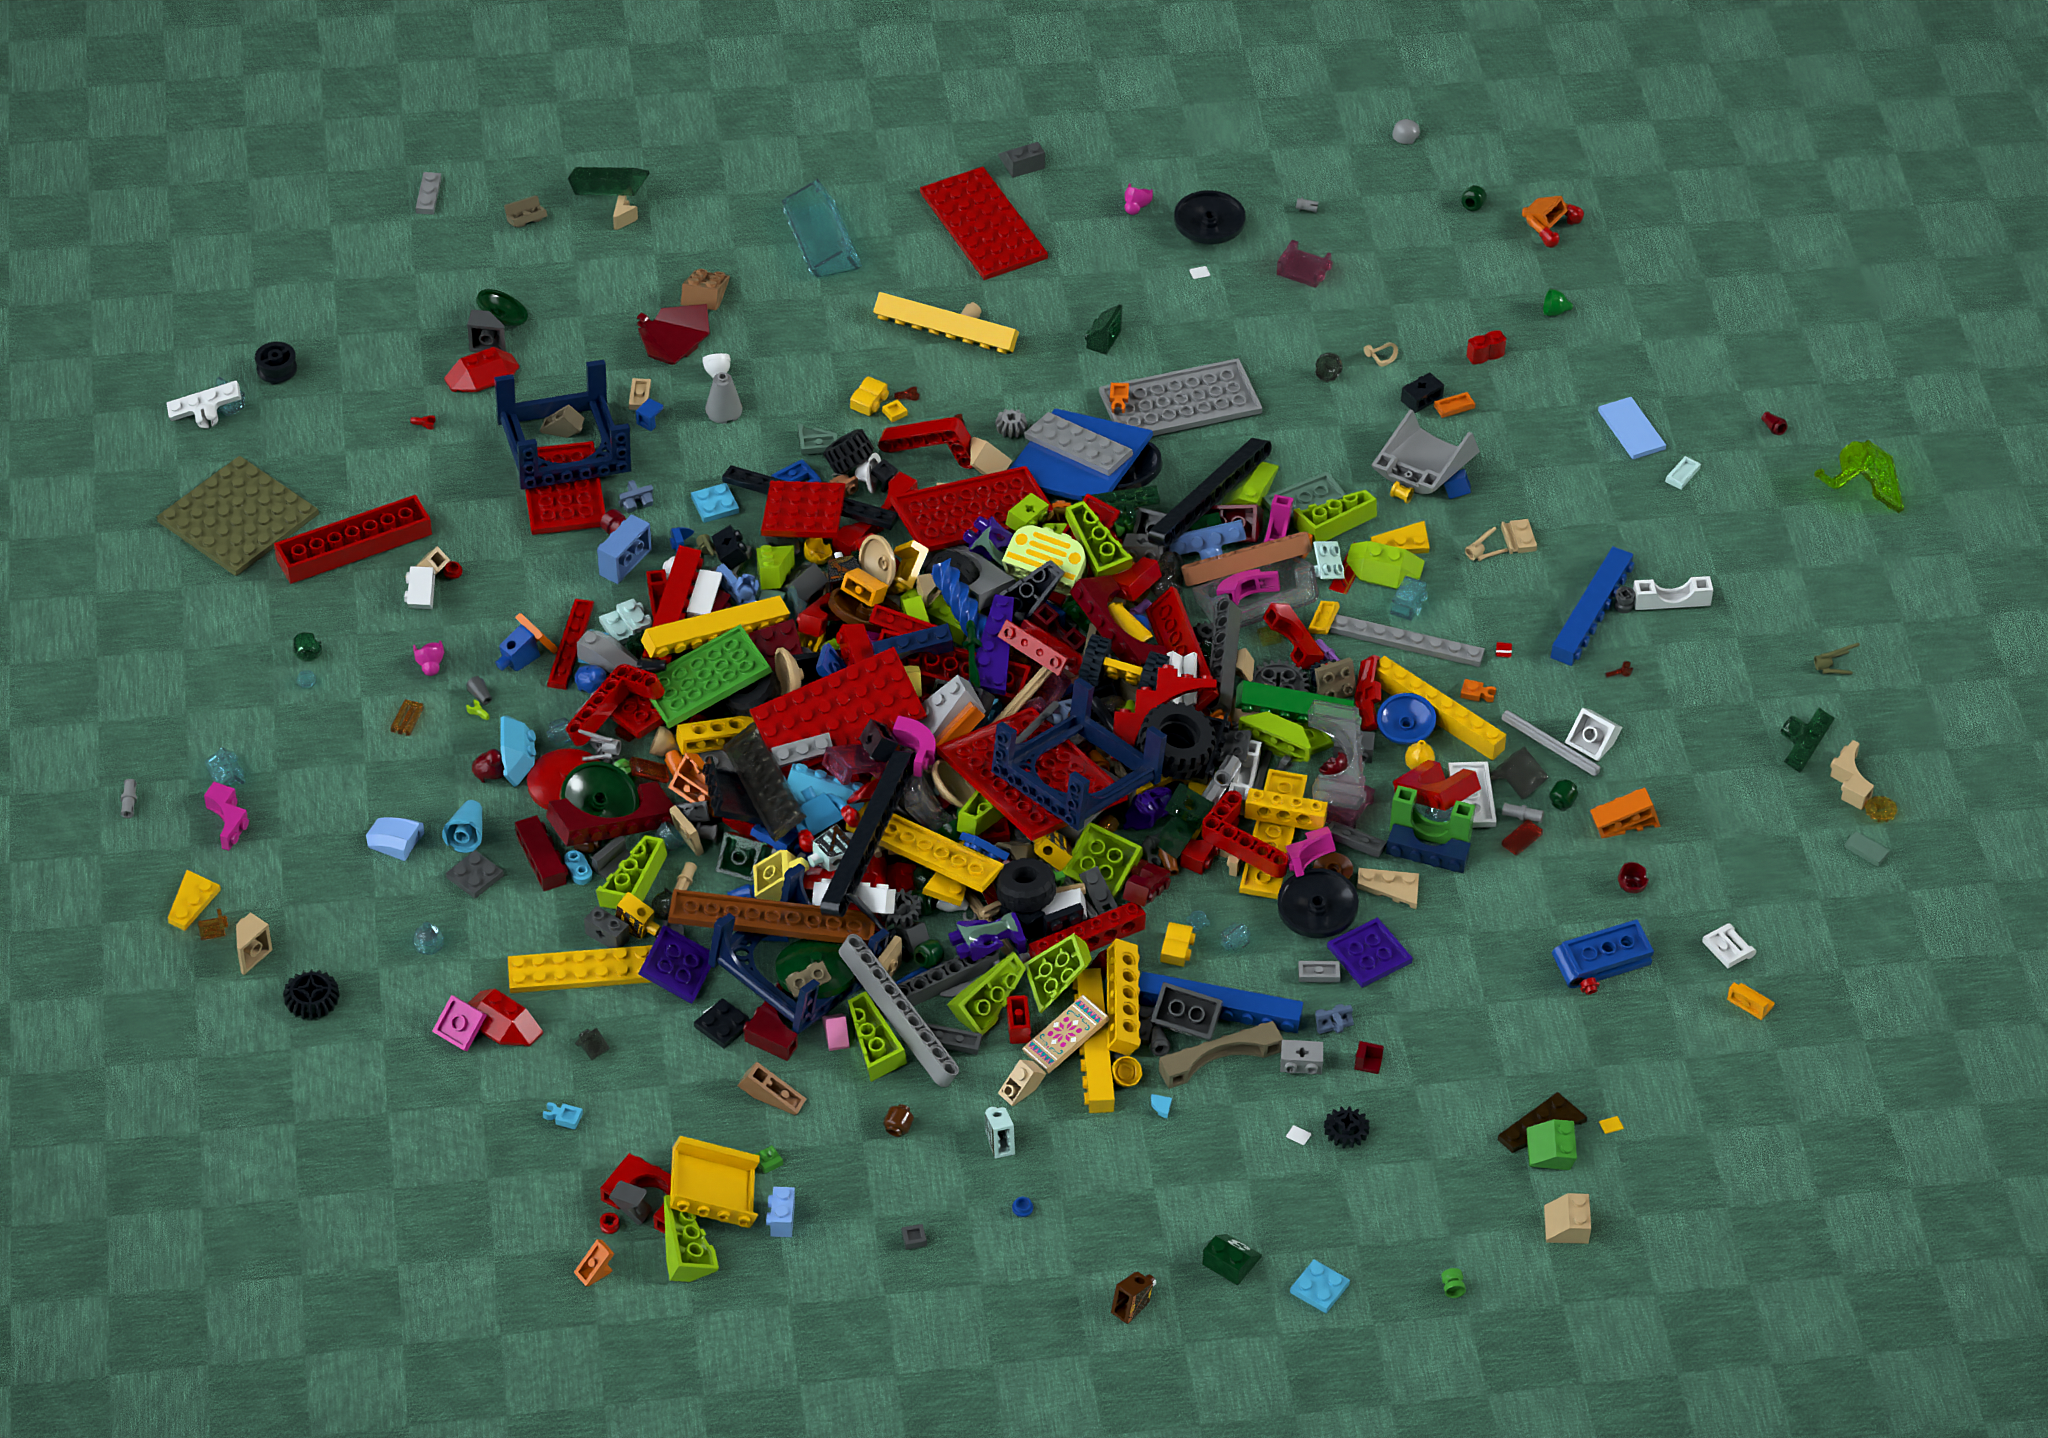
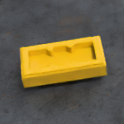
[1308,601,1340,635]

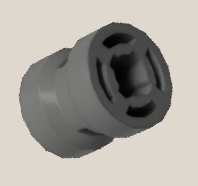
[1614,586,1635,613]

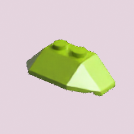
[1346,541,1425,589]
[1238,711,1311,762]

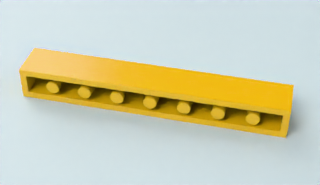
[873,292,1019,354]
[641,595,790,659]
[1374,656,1507,761]
[1072,968,1115,1113]

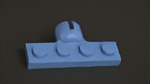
[1170,519,1246,560]
[715,563,759,606]

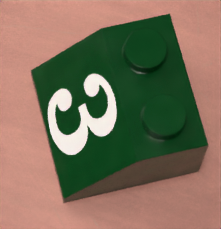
[1202,1234,1262,1286]

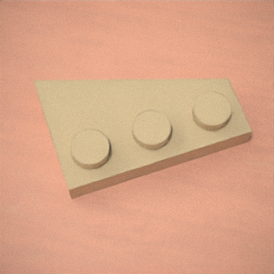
[1357,868,1419,909]

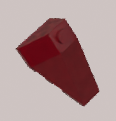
[1204,504,1264,542]

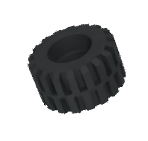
[823,429,875,474]

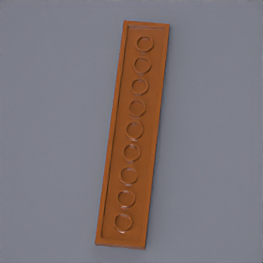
[668,889,877,946]

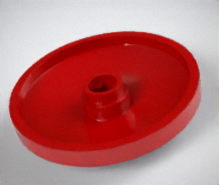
[527,748,601,810]

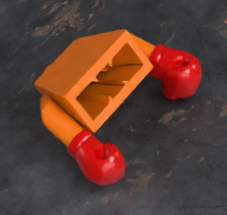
[1522,196,1584,248]

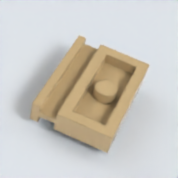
[1501,519,1537,554]

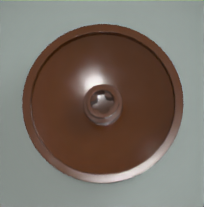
[828,587,903,633]

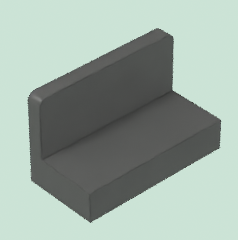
[591,836,630,880]

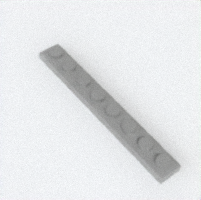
[1330,614,1485,667]

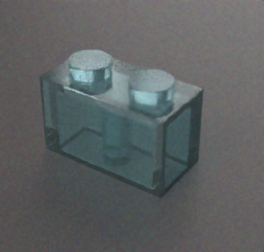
[1390,576,1428,621]

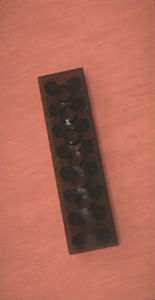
[723,722,807,842]

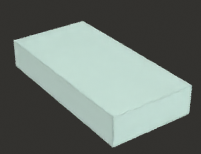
[1665,456,1701,490]

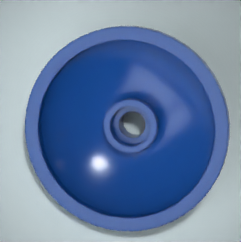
[1377,693,1436,745]

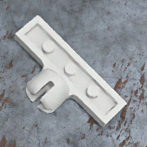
[167,381,241,428]

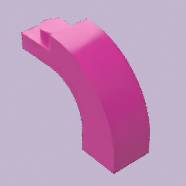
[1264,495,1293,542]
[1216,569,1281,605]
[893,716,936,777]

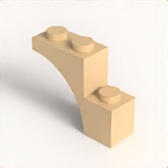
[1830,740,1874,810]

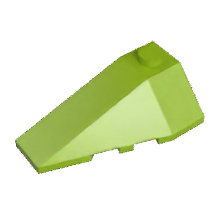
[1221,462,1279,507]
[947,952,1026,1035]
[664,1195,719,1282]

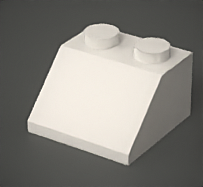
[1564,708,1622,761]

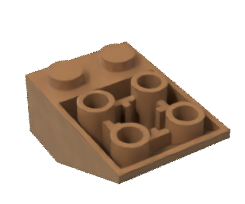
[681,269,730,310]

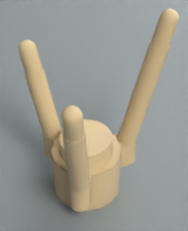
[1465,527,1508,562]

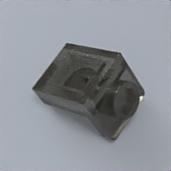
[576,1028,610,1061]

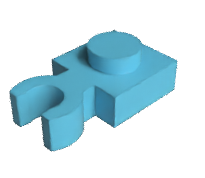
[543,1102,583,1130]

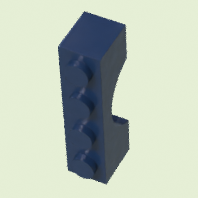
[872,623,954,660]
[1386,824,1471,873]

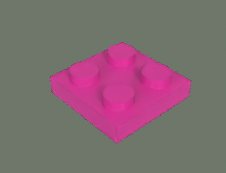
[432,995,487,1051]

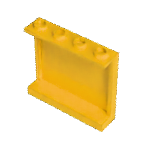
[670,1136,760,1228]

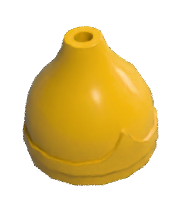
[1405,740,1435,770]

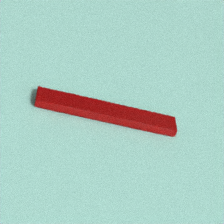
[547,598,594,690]

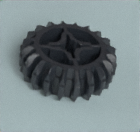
[283,969,340,1021]

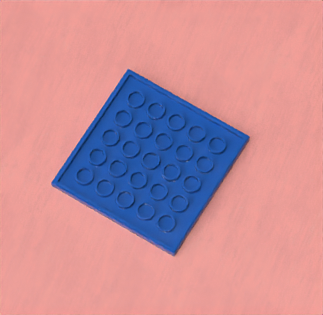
[1009,408,1153,502]

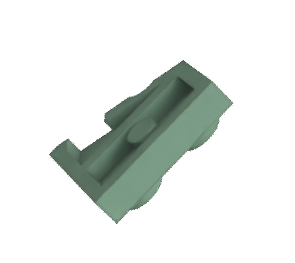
[798,424,837,455]

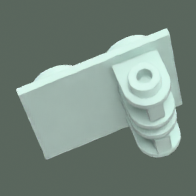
[1310,541,1345,579]

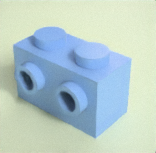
[766,1187,795,1237]

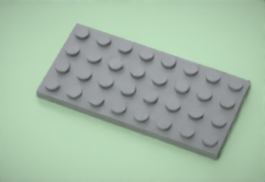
[1099,358,1262,436]

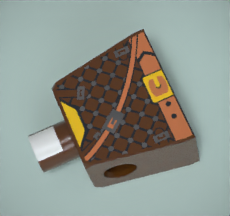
[1111,1272,1156,1324]

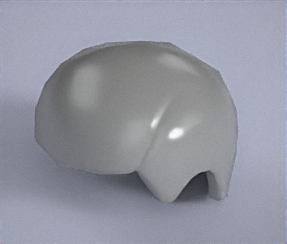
[1392,119,1420,144]

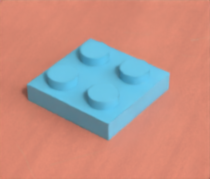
[691,483,739,523]
[1290,1259,1350,1313]

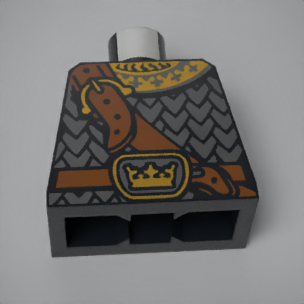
[827,552,862,593]

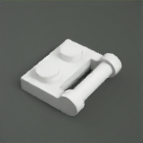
[1702,923,1756,968]

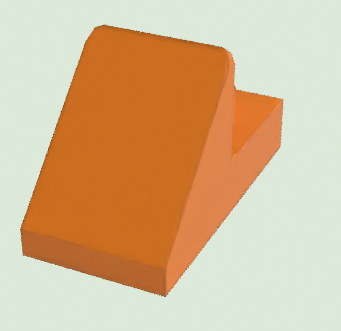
[574,1239,615,1287]

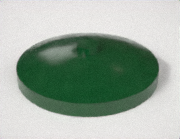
[559,761,639,818]
[775,939,856,999]

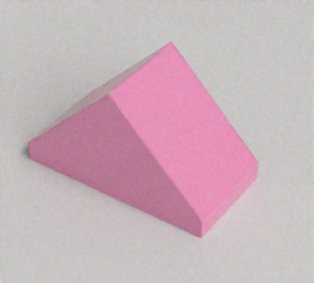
[822,1013,850,1051]

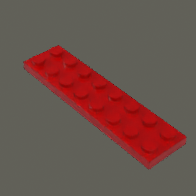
[1145,586,1219,712]

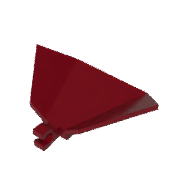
[637,304,710,365]

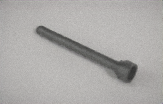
[1015,701,1059,743]

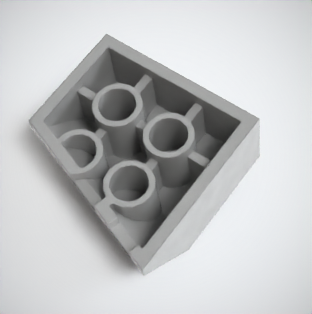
[919,675,986,738]

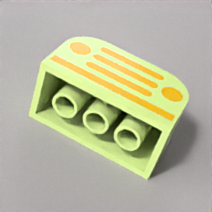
[1002,525,1088,596]

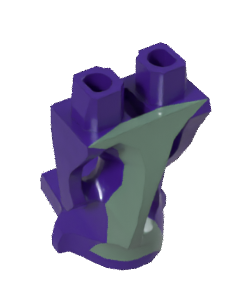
[963,516,1013,566]
[948,912,1027,961]

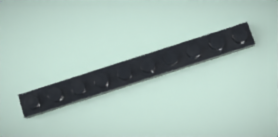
[722,465,899,530]

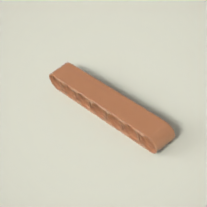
[1181,532,1312,586]

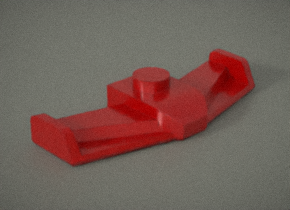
[1355,655,1381,732]

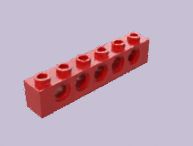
[1029,902,1146,959]

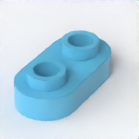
[564,850,592,885]

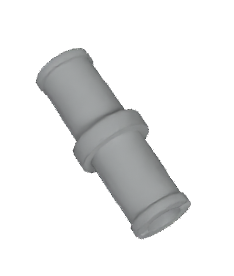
[121,779,137,818]
[1502,803,1544,823]

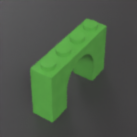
[1389,785,1476,844]

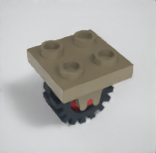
[1310,657,1356,699]

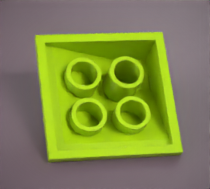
[1062,822,1143,899]

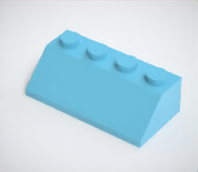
[782,763,864,811]

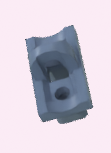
[618,480,653,513]
[1315,1004,1354,1034]

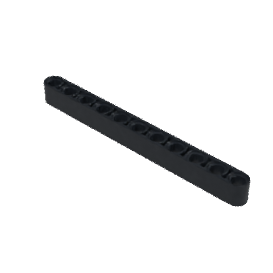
[1148,438,1272,547]
[820,750,916,917]

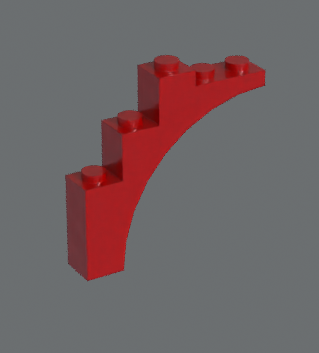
[1111,665,1217,762]

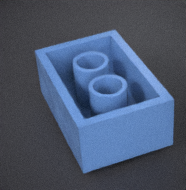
[597,514,652,584]

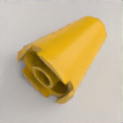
[1108,602,1153,643]

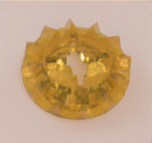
[1865,796,1897,823]

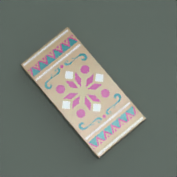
[1022,995,1110,1074]

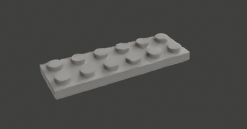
[1024,412,1133,476]

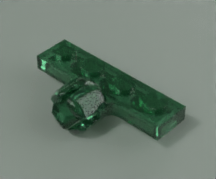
[1082,485,1160,527]
[1780,708,1835,773]

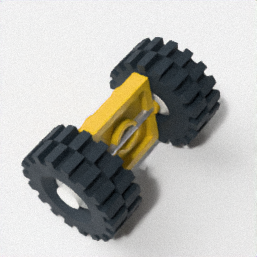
[1079,634,1170,691]

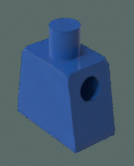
[495,624,540,671]

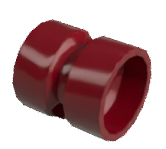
[600,509,626,535]

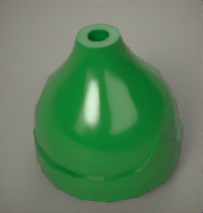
[1543,289,1573,316]

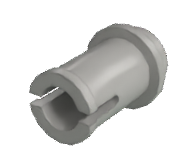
[1296,197,1318,213]

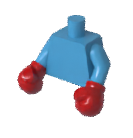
[796,786,861,853]

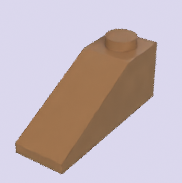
[737,1062,806,1115]

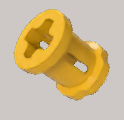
[1390,481,1414,504]

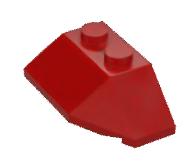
[444,347,519,392]
[468,988,543,1047]

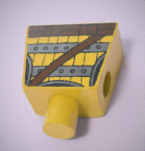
[1027,831,1073,871]
[615,892,662,939]

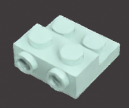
[599,598,652,645]

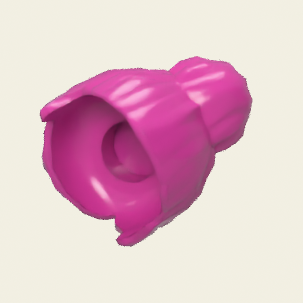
[1124,183,1153,215]
[413,640,444,676]

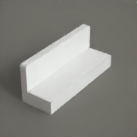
[686,569,722,618]
[1167,651,1197,707]

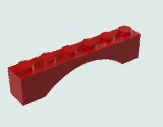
[832,471,918,557]

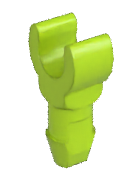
[466,699,489,720]

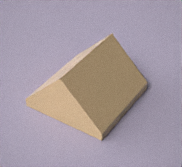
[970,437,1012,475]

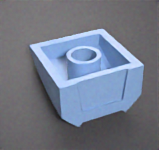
[366,817,424,861]

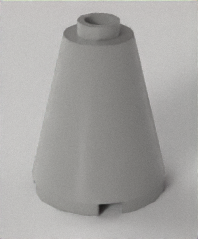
[705,372,742,424]

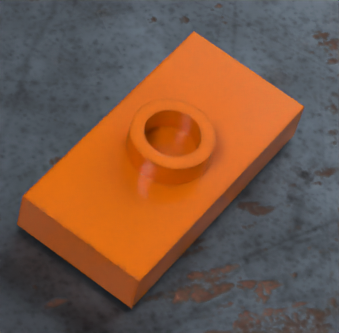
[1434,392,1475,418]

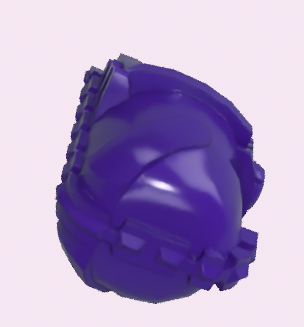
[1123,787,1174,831]

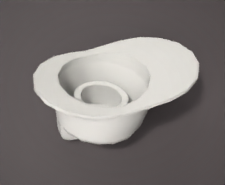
[855,453,881,494]

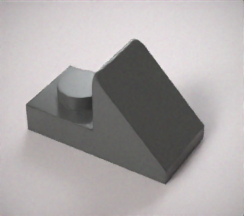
[609,1181,652,1225]

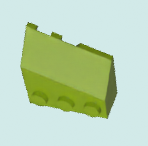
[1024,933,1092,1013]

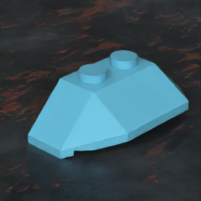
[501,715,536,787]

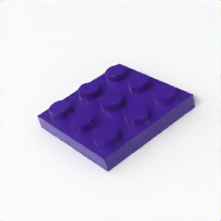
[1327,917,1413,988]
[638,925,711,1004]

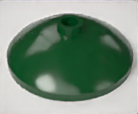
[476,289,528,327]

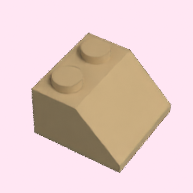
[236,912,272,975]
[1544,1193,1591,1244]

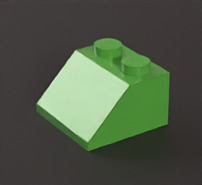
[1526,1119,1577,1170]

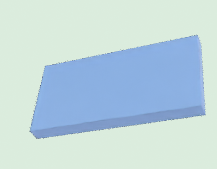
[1598,397,1666,459]

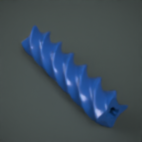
[931,558,987,652]

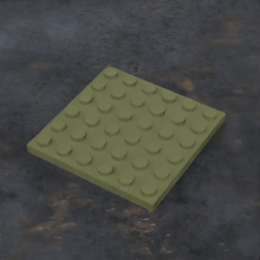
[156,455,319,576]

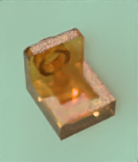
[198,909,228,940]

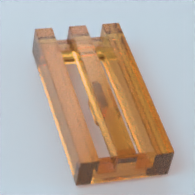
[391,699,424,736]

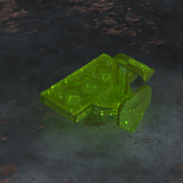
[1814,440,1904,513]

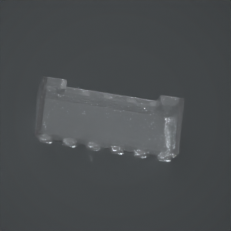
[1192,556,1319,628]

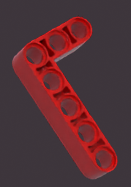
[878,417,973,469]
[566,664,665,746]
[1202,791,1288,878]

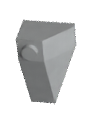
[577,630,638,673]

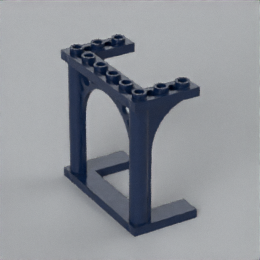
[494,359,631,490]
[991,677,1167,831]
[708,863,889,1034]

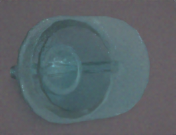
[785,585,808,627]

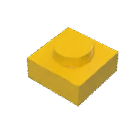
[882,399,908,423]

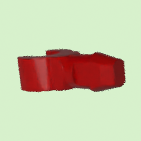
[410,415,436,430]

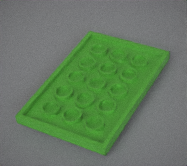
[649,624,772,728]

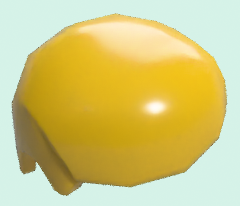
[804,538,833,565]
[1111,1056,1142,1088]

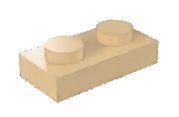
[629,378,651,410]

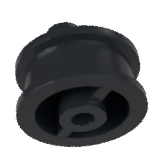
[255,342,297,385]

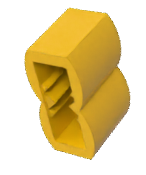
[850,376,889,416]
[1160,922,1196,967]

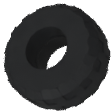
[924,551,980,595]
[723,668,782,717]
[995,858,1056,914]

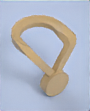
[1364,342,1398,367]

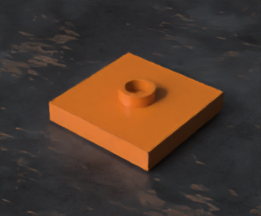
[515,613,558,654]

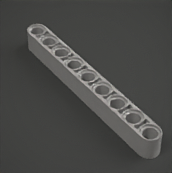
[839,934,959,1087]

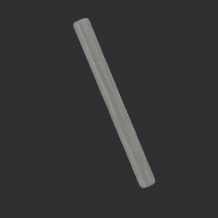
[1501,710,1601,776]

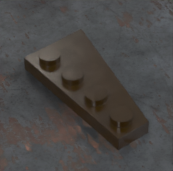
[1498,1092,1587,1153]

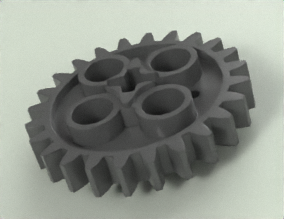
[1251,659,1310,692]

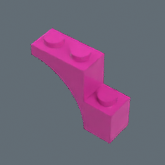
[204,782,249,851]
[1285,826,1336,877]

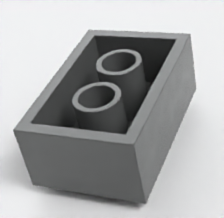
[1151,982,1223,1041]

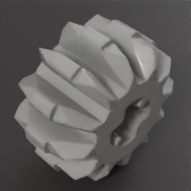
[995,408,1027,439]

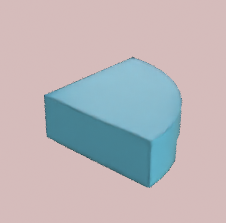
[1151,1094,1172,1118]

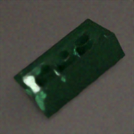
[568,167,650,196]

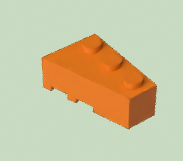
[668,753,723,818]
[1590,787,1661,839]

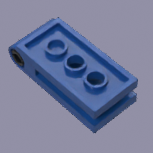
[1552,919,1654,988]

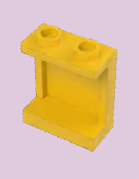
[886,540,929,595]

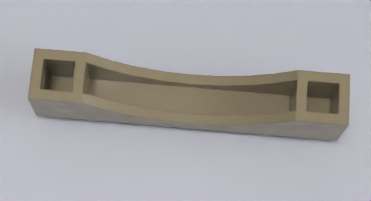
[1159,1021,1283,1089]

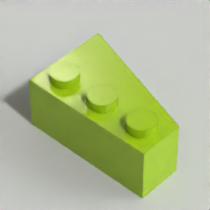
[756,545,795,590]

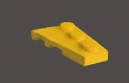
[1370,521,1430,554]
[168,870,221,931]

